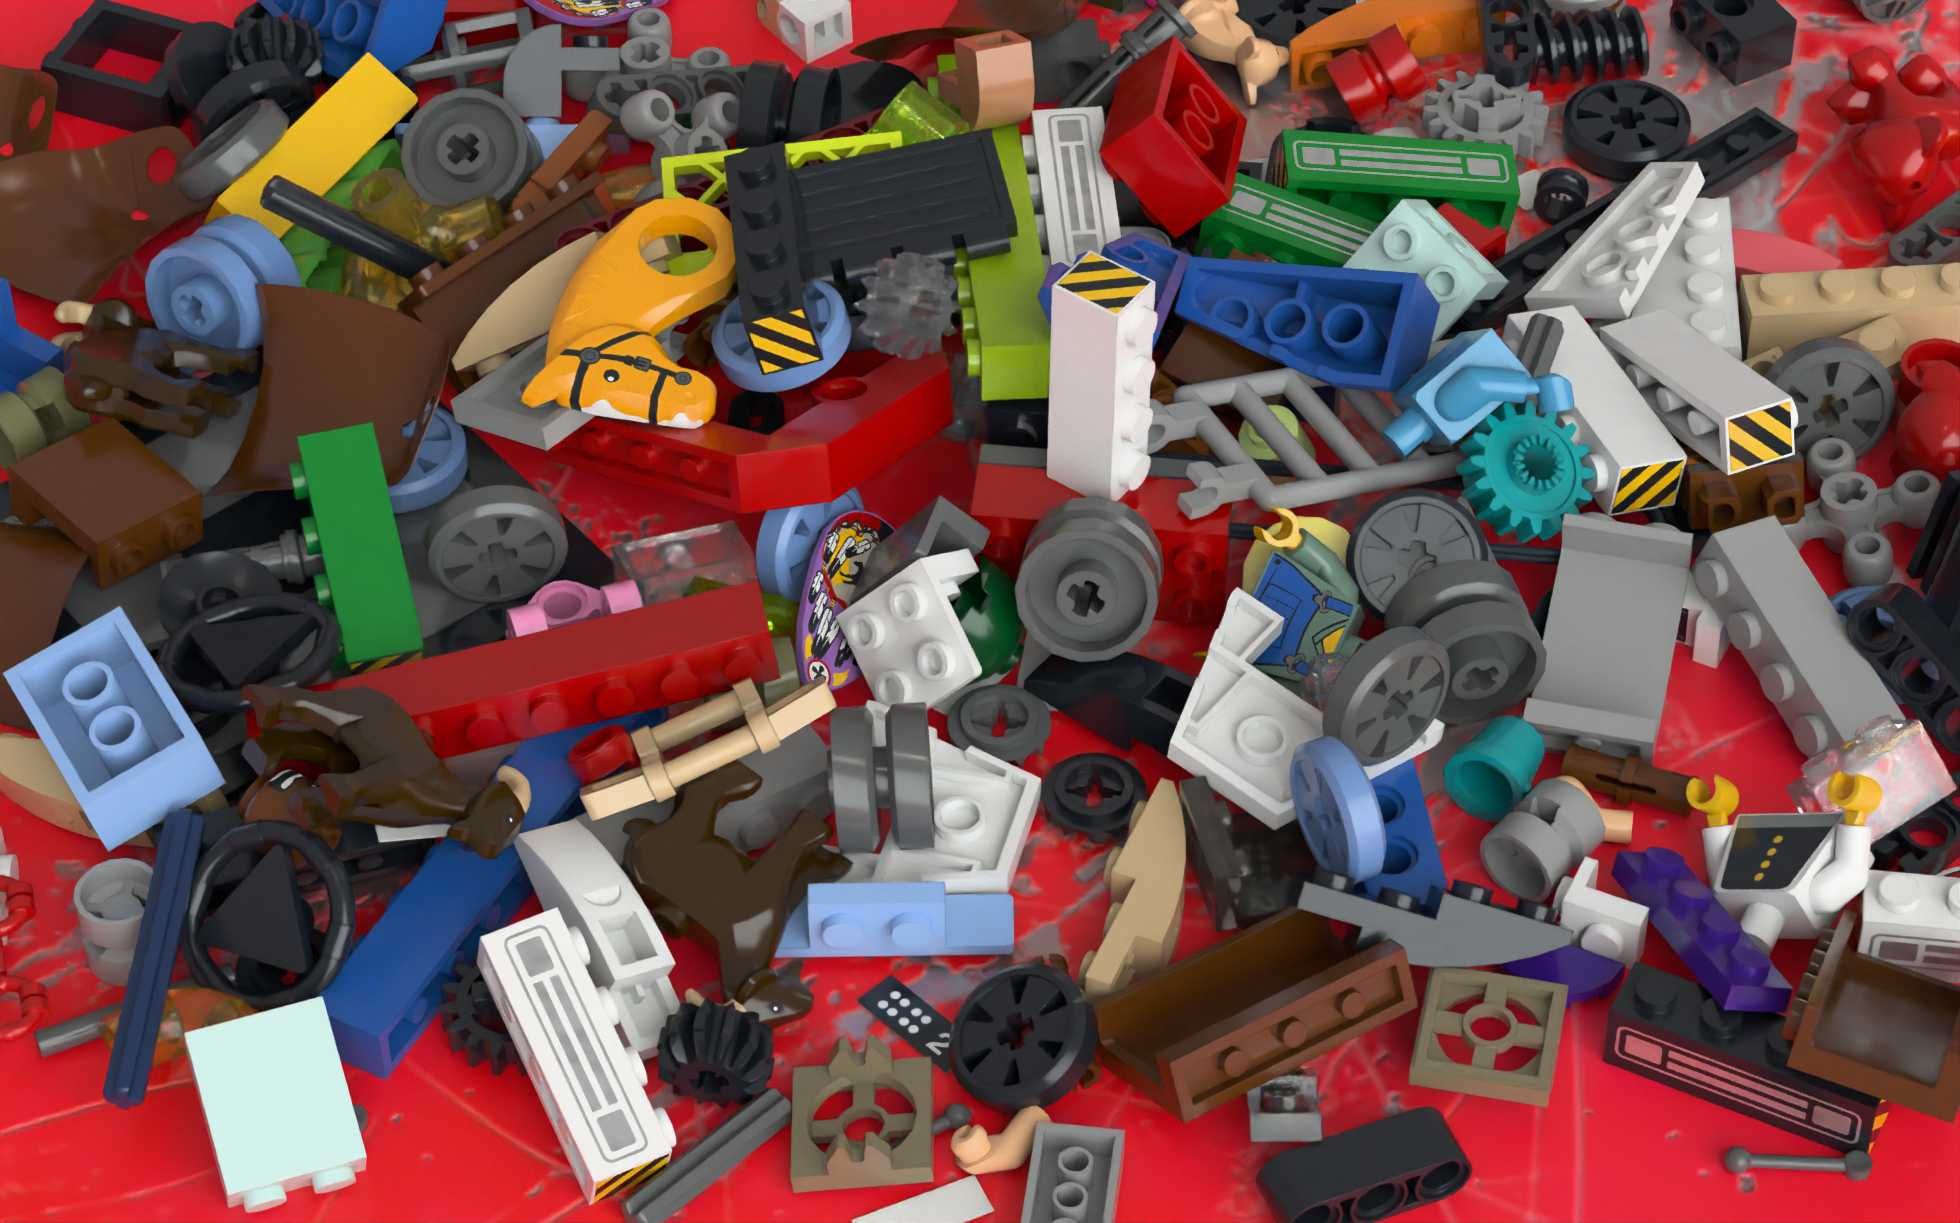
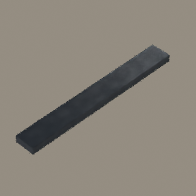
[1449,107,1799,333]

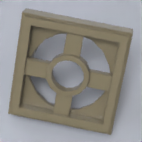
[1409,967,1569,1107]
[790,1035,934,1193]

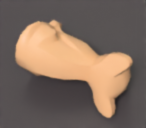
[1178,0,1289,106]

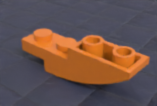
[1288,0,1507,93]

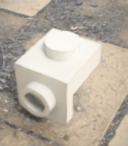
[1553,856,1649,969]

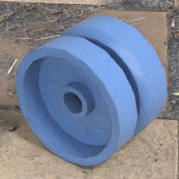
[145,214,301,350]

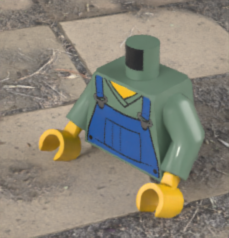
[1193,505,1368,702]

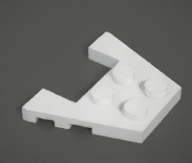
[1167,587,1445,830]
[807,700,1042,897]

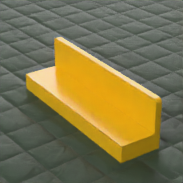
[204,52,418,240]

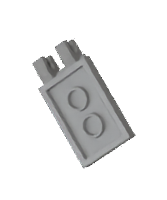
[451,316,688,451]

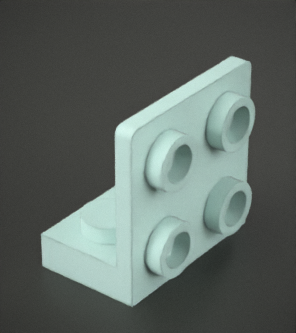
[1342,199,1509,342]

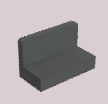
[849,495,991,604]

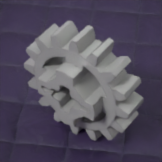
[1422,68,1549,159]

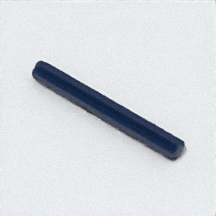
[102,808,205,1110]

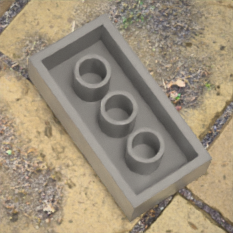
[1021,1121,1125,1223]

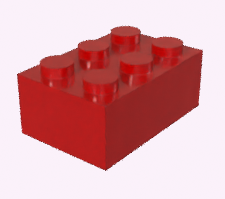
[1098,35,1247,238]

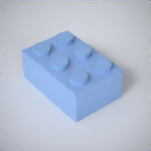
[3,606,226,852]

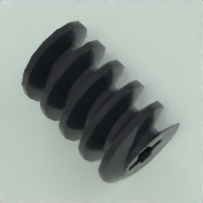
[1529,5,1650,85]

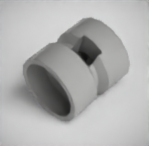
[1480,778,1605,902]
[74,858,153,987]

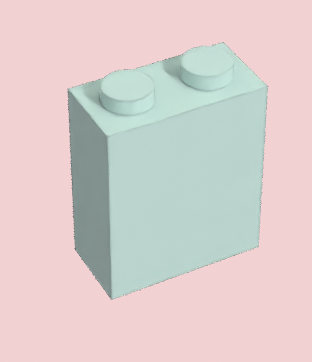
[184,996,367,1213]

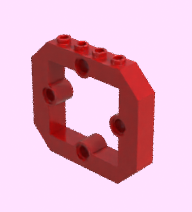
[545,309,954,513]

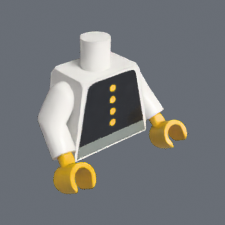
[1686,771,1882,956]

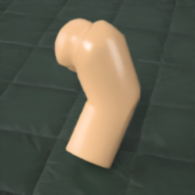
[951,1106,1051,1175]

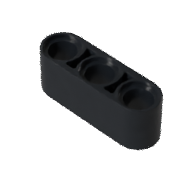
[1846,583,1960,755]
[1256,1106,1473,1223]

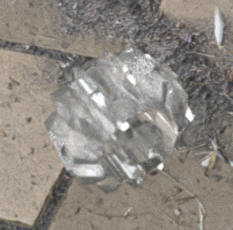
[853,252,965,360]

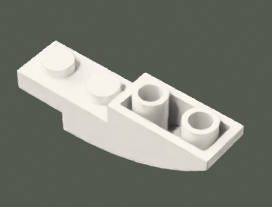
[513,819,680,1060]

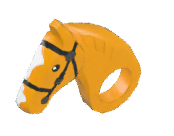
[521,197,737,429]

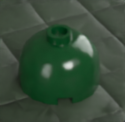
[950,555,1026,685]

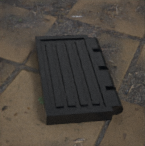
[794,128,1018,289]

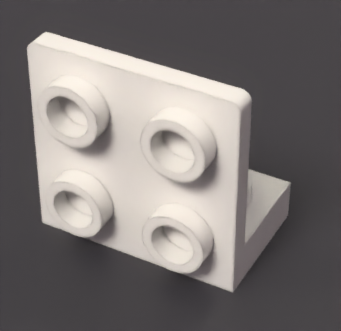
[835,548,982,710]

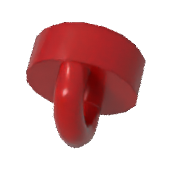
[567,725,641,786]

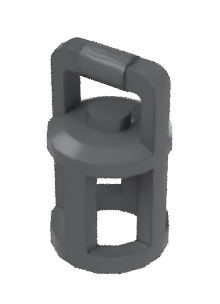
[396,6,534,95]

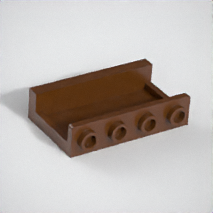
[397,171,608,394]
[1092,906,1418,1123]
[1781,909,1960,1123]

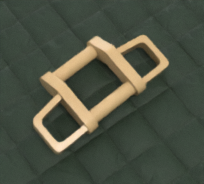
[580,676,837,821]

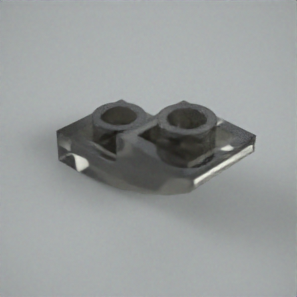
[1245,1066,1322,1142]

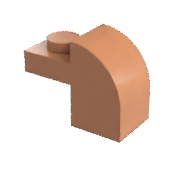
[937,29,1035,133]

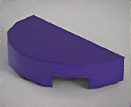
[1497,945,1625,1009]

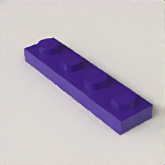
[1611,847,1793,1013]

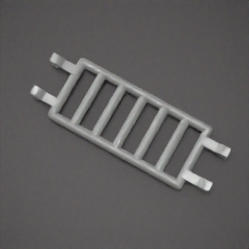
[1147,338,1495,519]

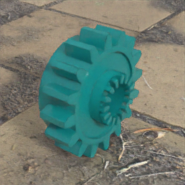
[1456,400,1595,543]

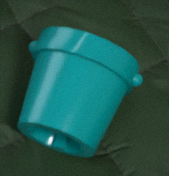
[1442,715,1545,822]

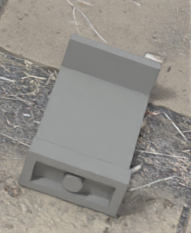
[1523,512,1693,766]

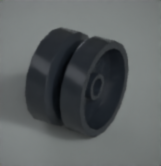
[736,59,842,149]

